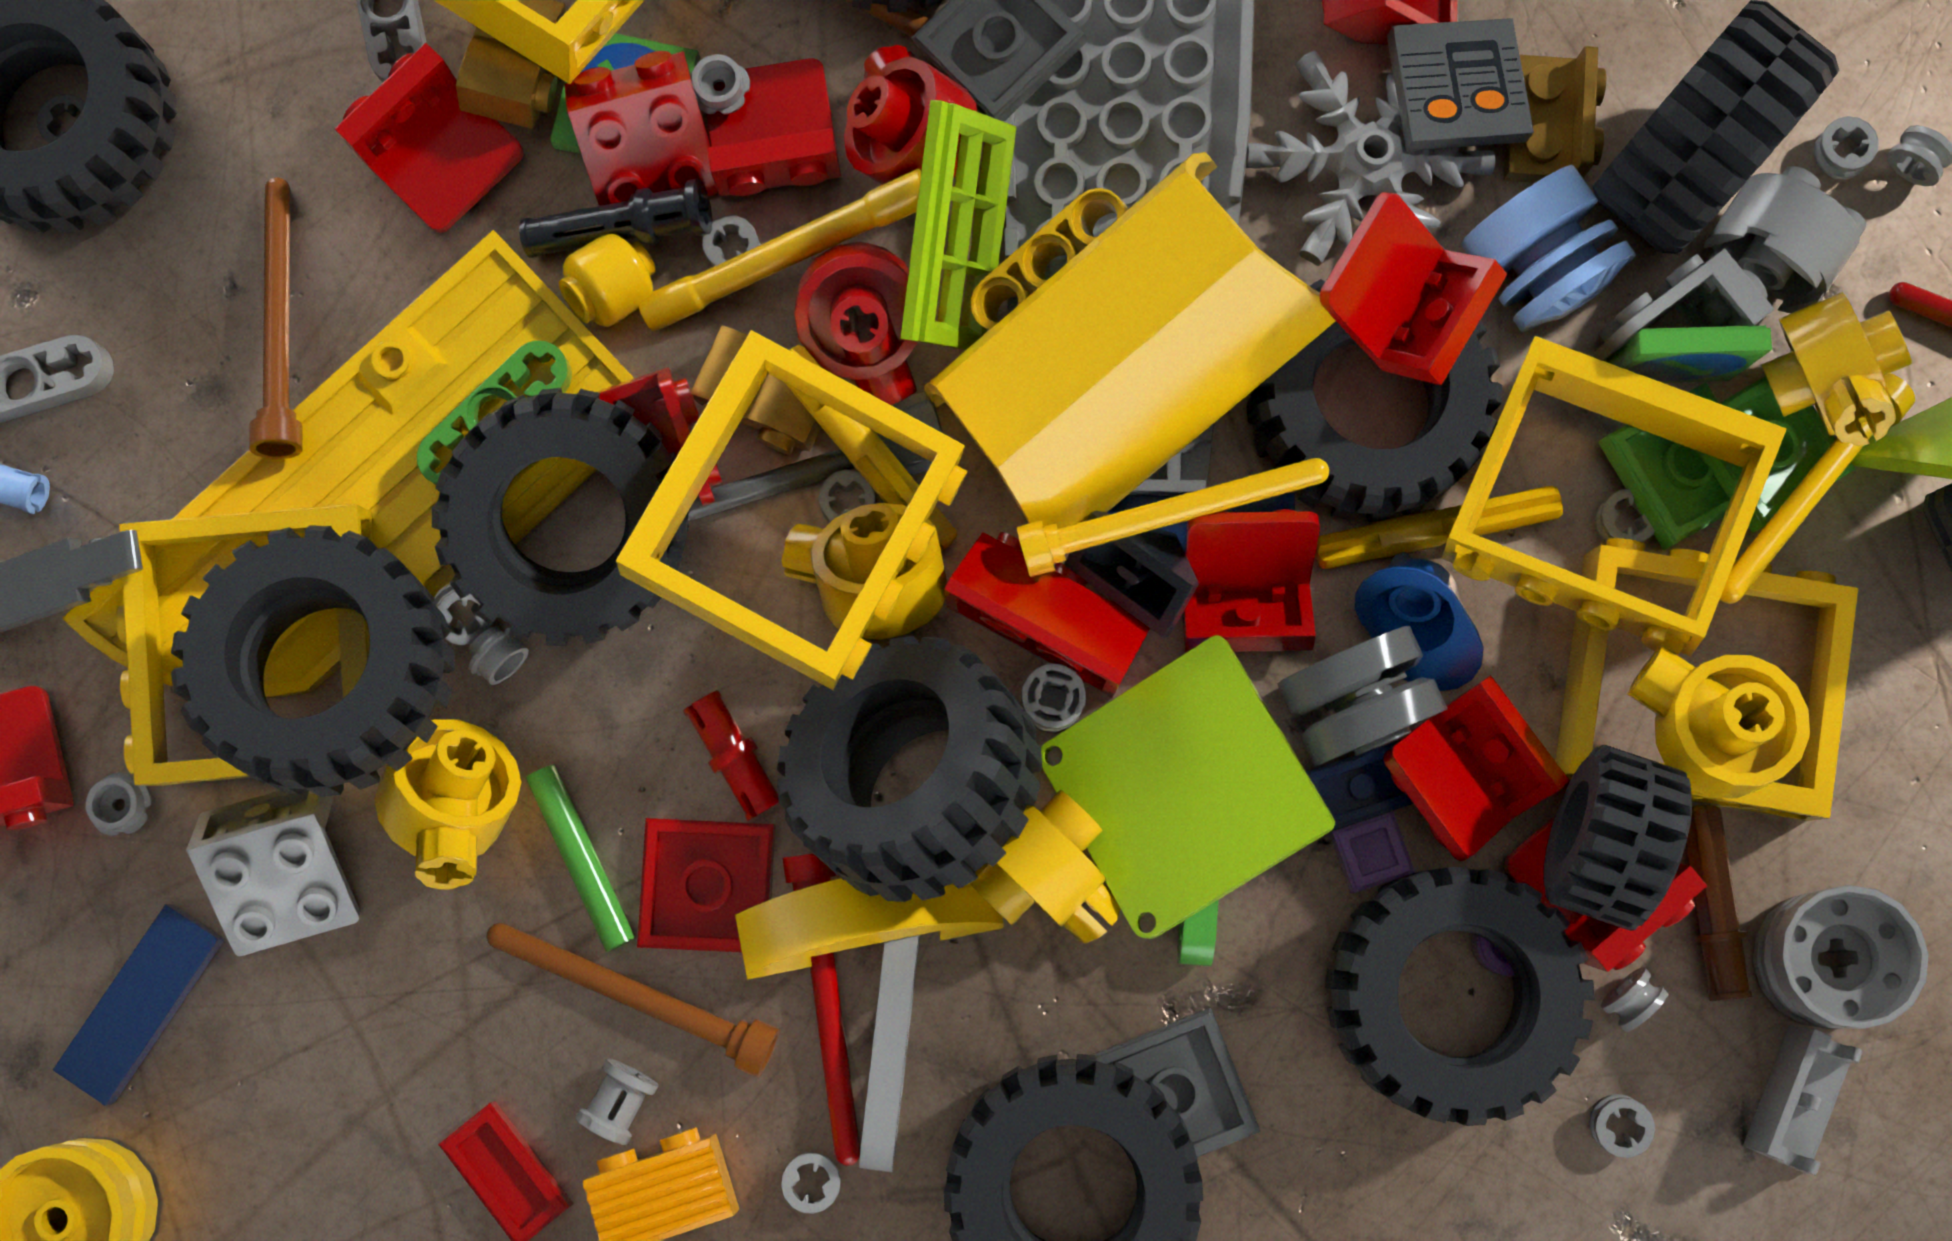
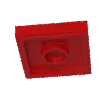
[637,818,776,953]

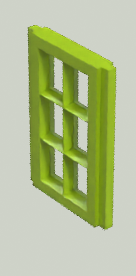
[901,100,1016,350]

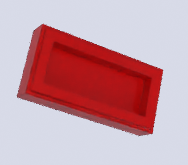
[438,1101,574,1241]

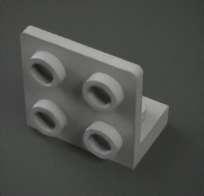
[186,789,360,956]

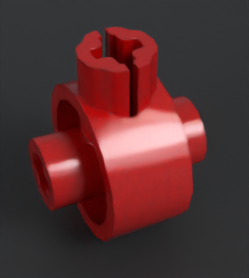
[844,45,977,185]
[794,241,918,405]

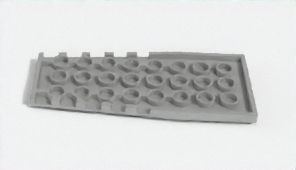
[1004,0,1254,496]

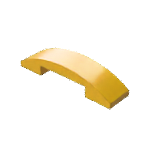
[735,864,1004,980]

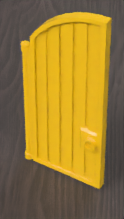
[62,230,635,698]

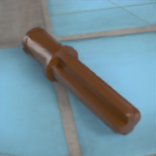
[1686,805,1752,1001]

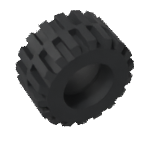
[1544,745,1692,931]

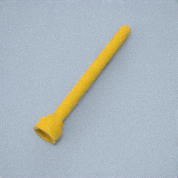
[1720,373,1915,604]
[1016,458,1329,577]

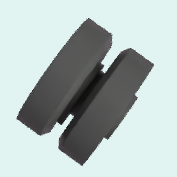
[1277,626,1448,767]

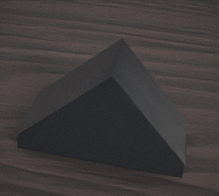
[1064,510,1199,638]

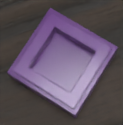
[1329,811,1415,893]

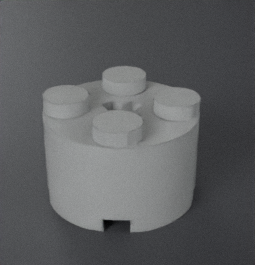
[1704,166,1867,313]

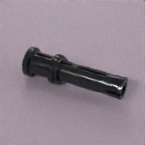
[519,179,713,258]

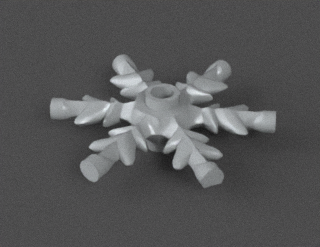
[1245,51,1495,266]

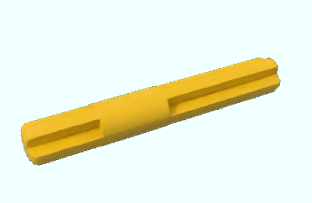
[785,345,957,552]
[1315,485,1563,569]

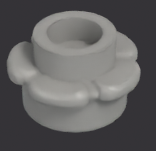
[690,54,750,115]
[469,626,529,685]
[86,773,152,836]

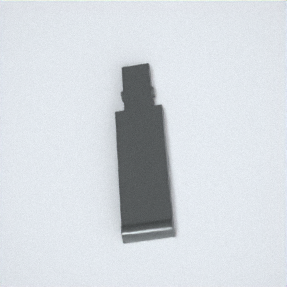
[0,530,143,633]

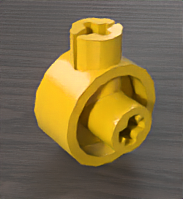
[1761,292,1912,446]
[782,503,947,640]
[1627,645,1810,798]
[374,719,522,890]
[969,790,1121,943]

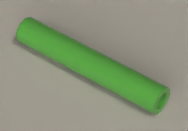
[526,764,635,952]

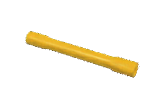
[639,168,922,332]

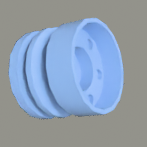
[1461,165,1637,332]

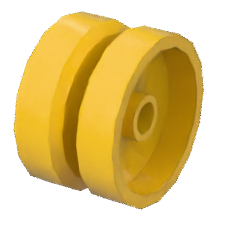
[0,1138,158,1241]

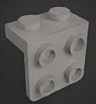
[1592,248,1775,361]

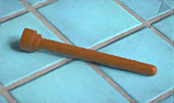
[249,177,303,459]
[486,923,780,1078]

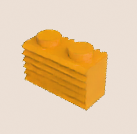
[583,1127,739,1241]

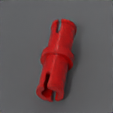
[683,690,779,821]

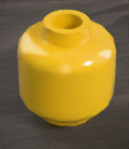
[559,234,656,327]

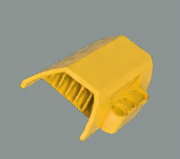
[924,152,1336,529]

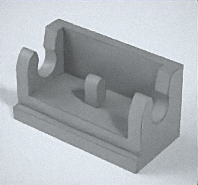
[1743,1025,1863,1176]

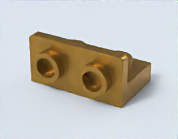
[1504,46,1607,183]

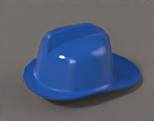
[1354,551,1484,691]

